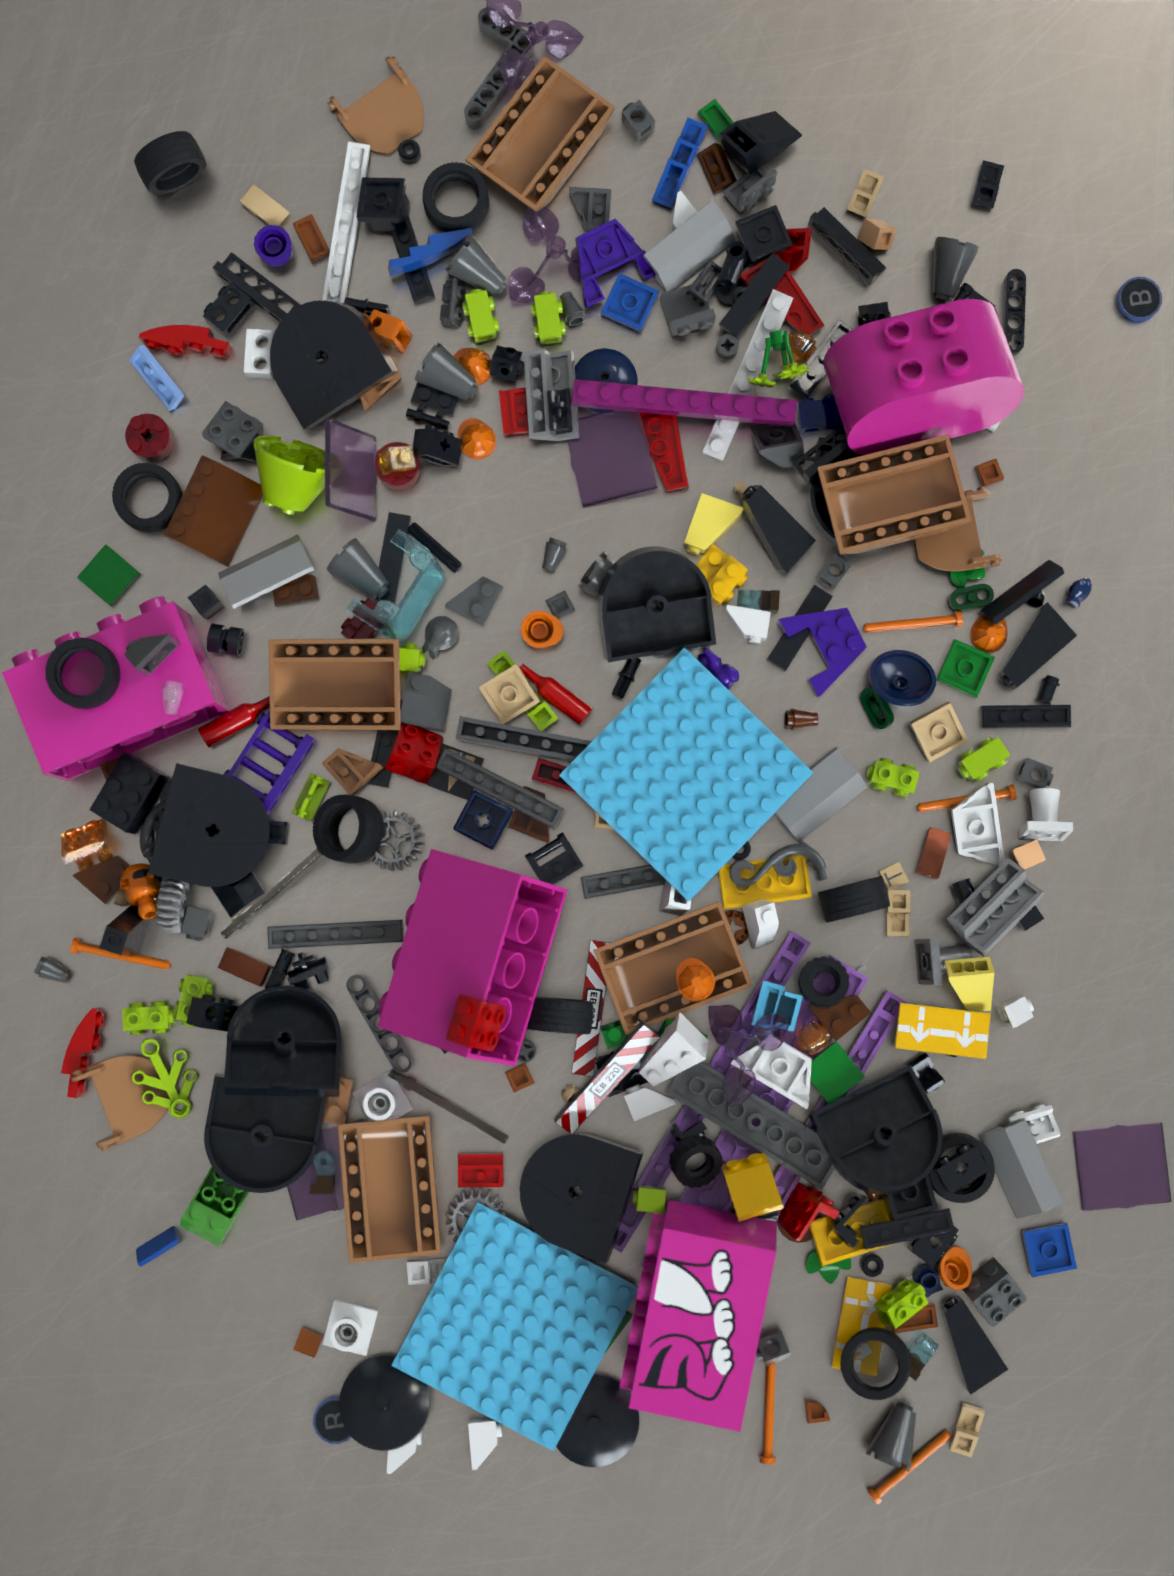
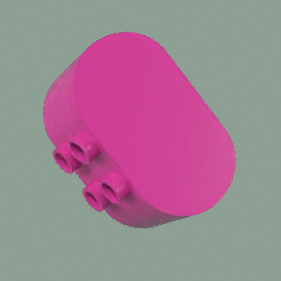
[823,299,1024,455]

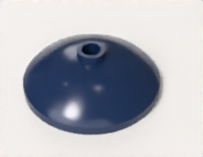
[575,348,638,414]
[869,650,936,706]

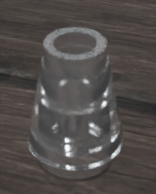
[161,680,185,715]

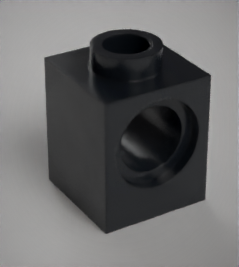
[187,584,223,619]

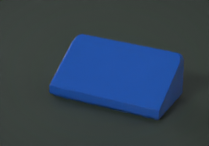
[136,1226,182,1267]

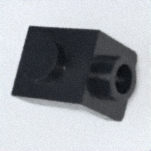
[907,1053,945,1094]
[670,1119,707,1142]

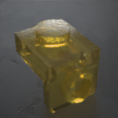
[378,446,416,475]

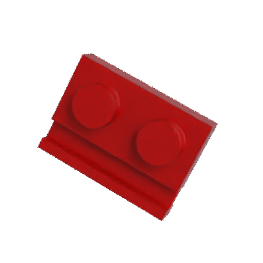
[499,387,529,436]
[458,1153,503,1188]

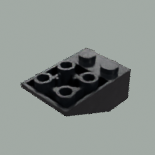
[719,111,802,175]

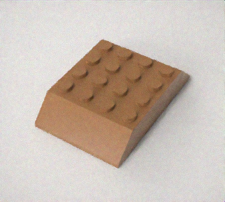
[465,56,615,212]
[817,434,972,555]
[268,638,401,730]
[594,901,753,1035]
[338,1116,441,1263]

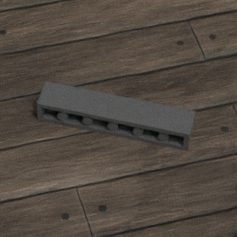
[456,716,592,762]

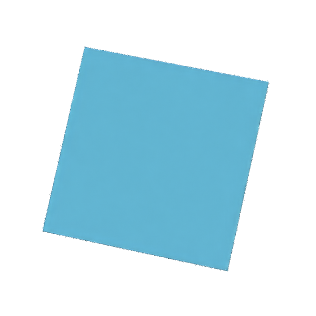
[559,647,814,902]
[391,1202,639,1451]

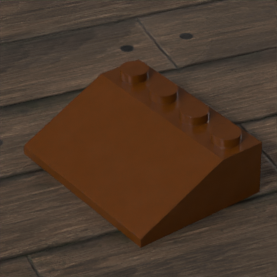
[164,455,263,567]

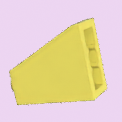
[683,493,743,555]
[944,957,994,1012]

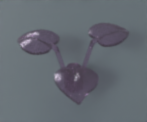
[487,0,583,90]
[508,207,599,303]
[709,1005,789,1107]

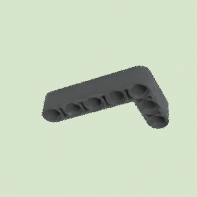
[464,7,534,129]

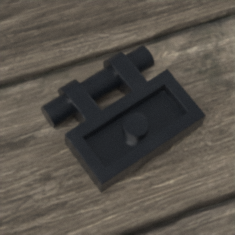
[406,382,459,430]

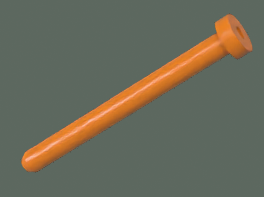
[864,611,963,632]
[917,784,1017,812]
[70,937,170,970]
[760,1363,776,1464]
[867,1431,951,1504]

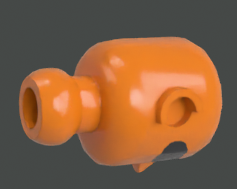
[120,863,160,920]

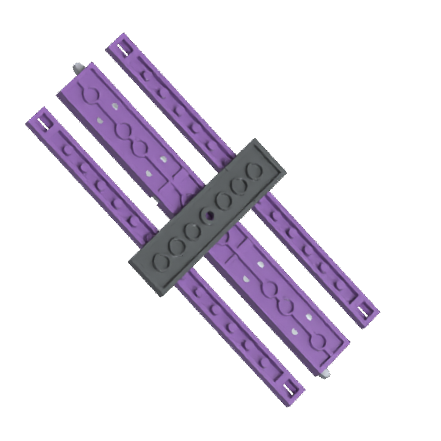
[613,931,907,1266]

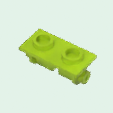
[291,772,331,822]

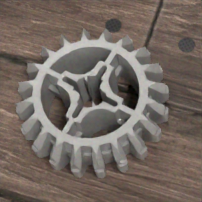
[372,810,424,871]
[156,877,190,933]
[445,1188,506,1242]

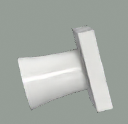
[1018,788,1073,841]
[352,1070,414,1121]
[322,1299,379,1356]

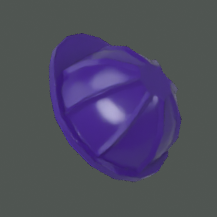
[254,225,292,267]

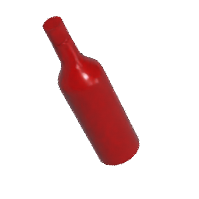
[520,664,593,726]
[198,696,270,748]

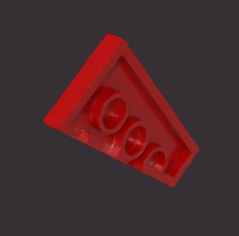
[740,253,824,339]
[632,412,689,491]

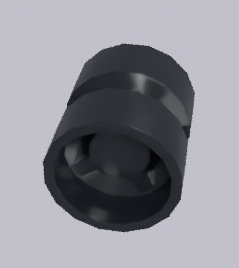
[207,623,244,657]

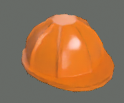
[454,348,492,385]
[458,418,496,459]
[521,611,563,648]
[970,615,1008,653]
[676,958,715,1001]
[938,1247,972,1290]

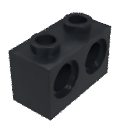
[203,282,254,338]
[186,994,239,1032]

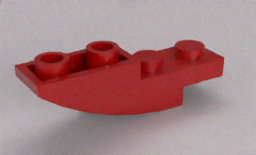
[139,325,232,358]
[61,1007,104,1098]

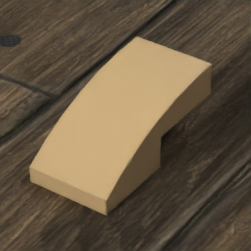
[847,169,884,218]
[239,184,289,226]
[886,890,911,937]
[949,1402,985,1458]

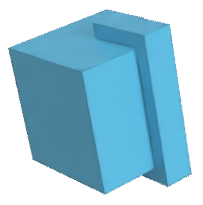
[751,981,803,1032]

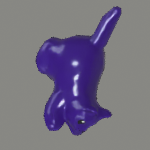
[697,648,739,690]

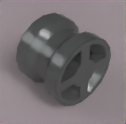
[716,334,739,360]
[517,1039,536,1063]

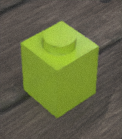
[632,1185,666,1214]

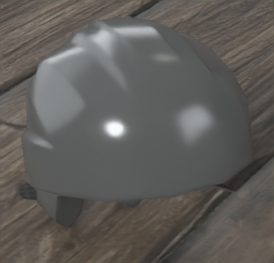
[422,616,458,659]

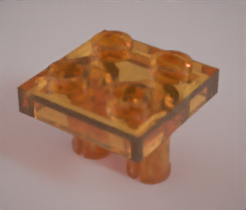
[61,818,113,871]

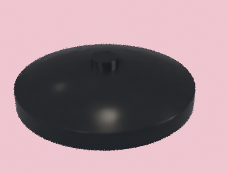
[339,1355,431,1451]
[556,1373,639,1467]

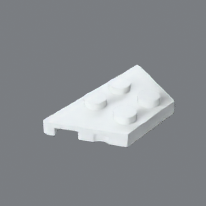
[951,782,1005,866]
[731,1035,812,1109]

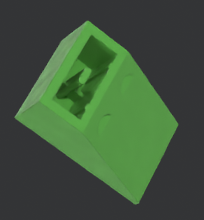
[180,1167,249,1247]

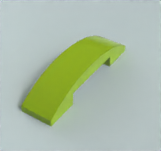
[486,650,559,732]

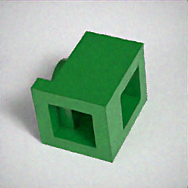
[601,1020,628,1049]

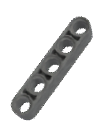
[346,974,414,1073]

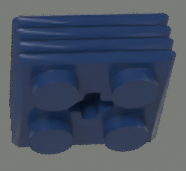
[453,790,513,850]

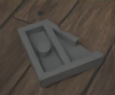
[569,187,611,232]
[445,576,503,626]

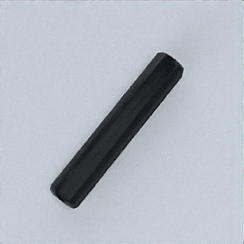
[407,522,462,573]

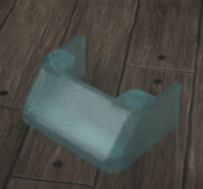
[346,529,445,642]

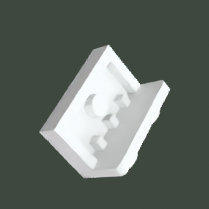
[1007,1104,1061,1144]

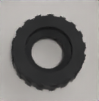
[798,956,850,1009]
[669,1135,723,1188]

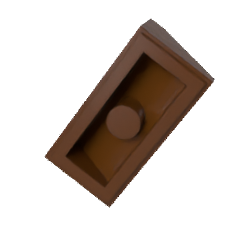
[697,143,737,193]

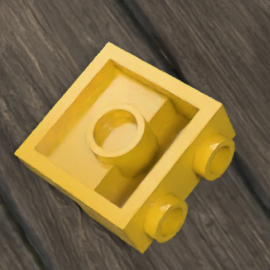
[696,544,749,607]

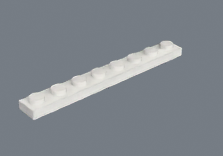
[322,142,371,303]
[702,289,793,462]

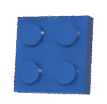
[601,273,659,333]
[1022,1222,1077,1277]

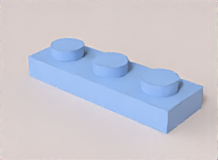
[129,345,185,411]

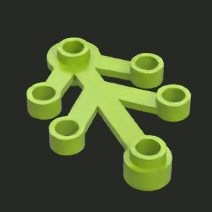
[131,1038,197,1118]

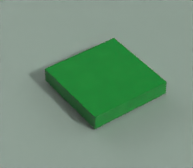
[77,544,141,607]
[936,639,995,698]
[810,1041,865,1104]

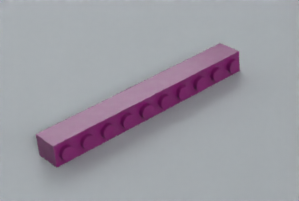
[572,379,797,427]

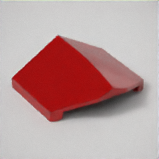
[767,228,812,272]

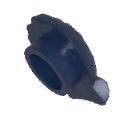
[1066,578,1092,608]
[914,1265,943,1298]

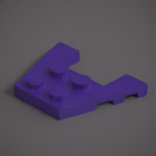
[575,219,656,308]
[778,608,867,697]

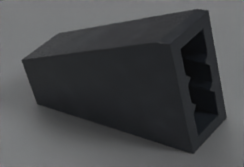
[740,485,816,573]
[998,602,1077,690]
[99,905,150,955]
[940,1296,1009,1395]

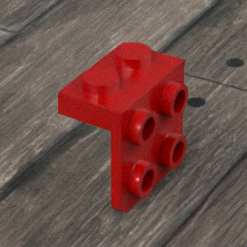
[385,723,443,785]
[446,994,506,1051]
[776,1182,840,1241]

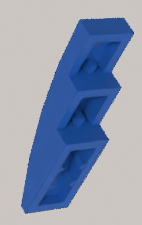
[652,117,708,209]
[388,228,472,276]

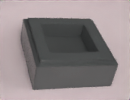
[545,590,575,619]

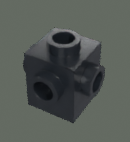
[858,302,891,326]
[489,345,524,382]

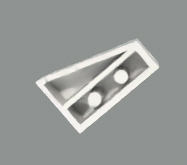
[639,1012,709,1087]

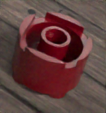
[125,413,175,463]
[375,442,421,491]

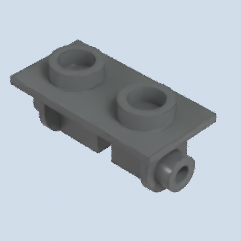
[440,278,466,327]

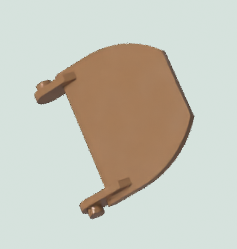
[327,56,424,155]
[915,487,1002,572]
[71,1055,169,1151]

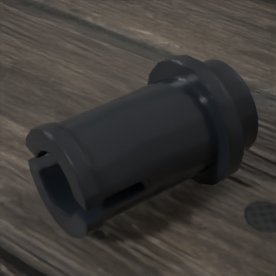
[1037,675,1060,705]

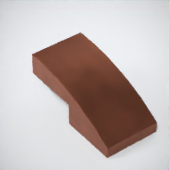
[916,827,951,879]
[217,947,271,987]

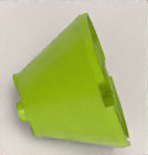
[253,435,342,515]

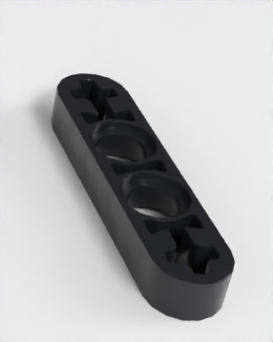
[1003,269,1026,356]

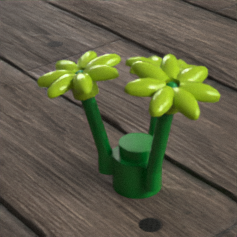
[747,330,810,388]

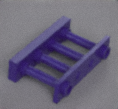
[223,710,317,815]

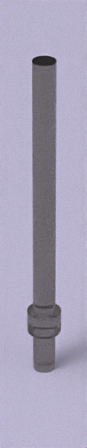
[221,848,323,939]
[388,1068,509,1144]

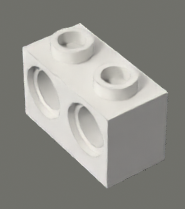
[244,329,274,380]

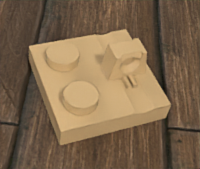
[479,663,540,724]
[909,701,968,762]

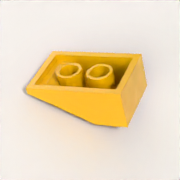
[721,1152,784,1221]

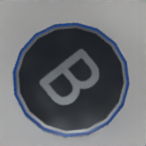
[1117,277,1162,322]
[313,1396,351,1444]

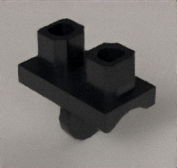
[547,388,573,431]
[287,952,329,989]

